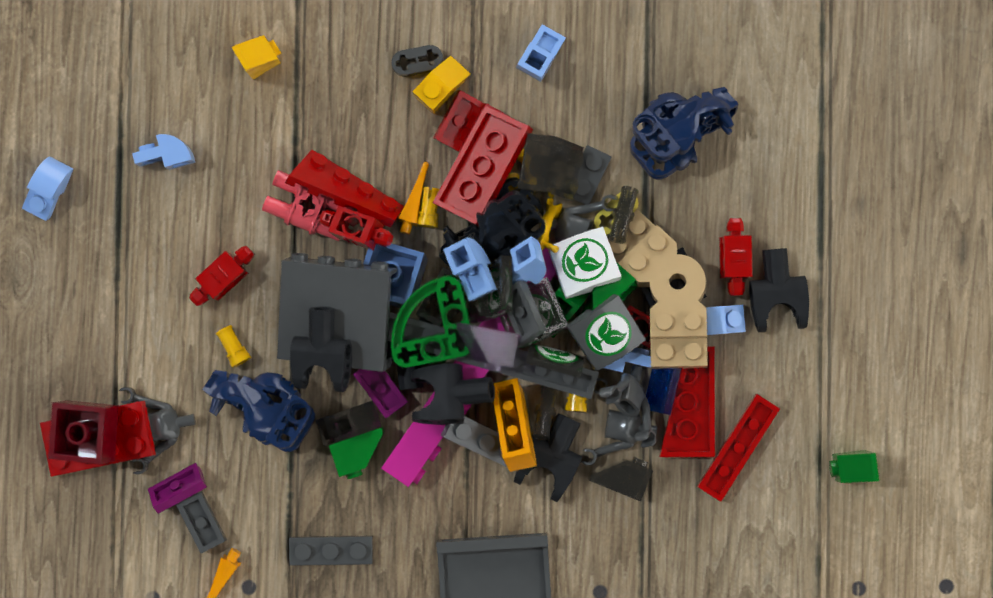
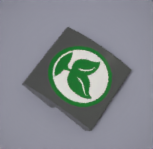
[566,294,646,371]

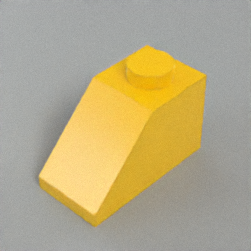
[232,35,282,79]
[412,56,471,114]

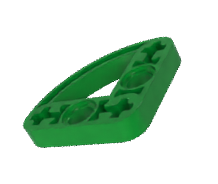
[391,275,474,367]

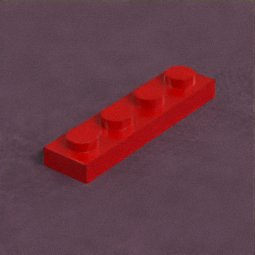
[697,394,780,502]

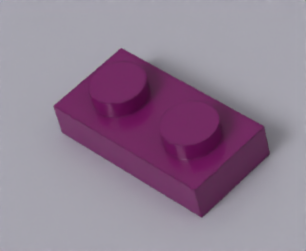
[353,369,408,418]
[148,463,207,514]

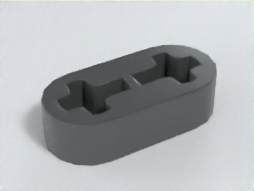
[392,45,443,77]

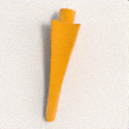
[398,162,429,235]
[207,548,241,598]

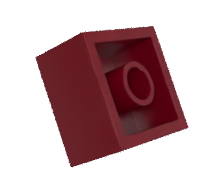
[48,400,119,464]

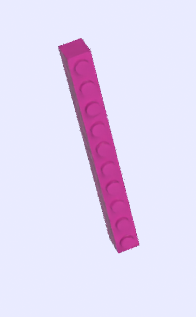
[381,247,558,487]

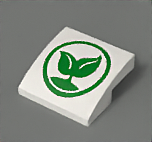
[548,227,622,299]

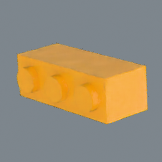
[493,378,537,472]

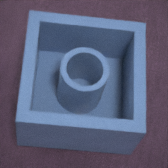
[363,243,428,308]

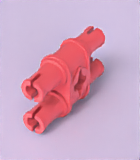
[262,170,353,241]

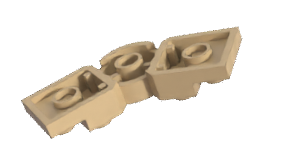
[607,209,707,369]

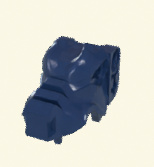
[630,87,739,180]
[202,370,316,452]

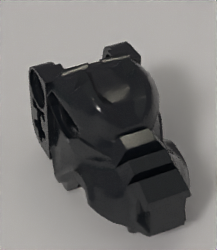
[439,177,546,271]

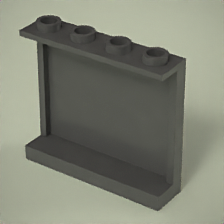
[277,253,397,372]
[436,533,551,598]

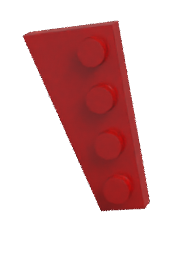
[285,150,404,228]
[659,346,715,457]

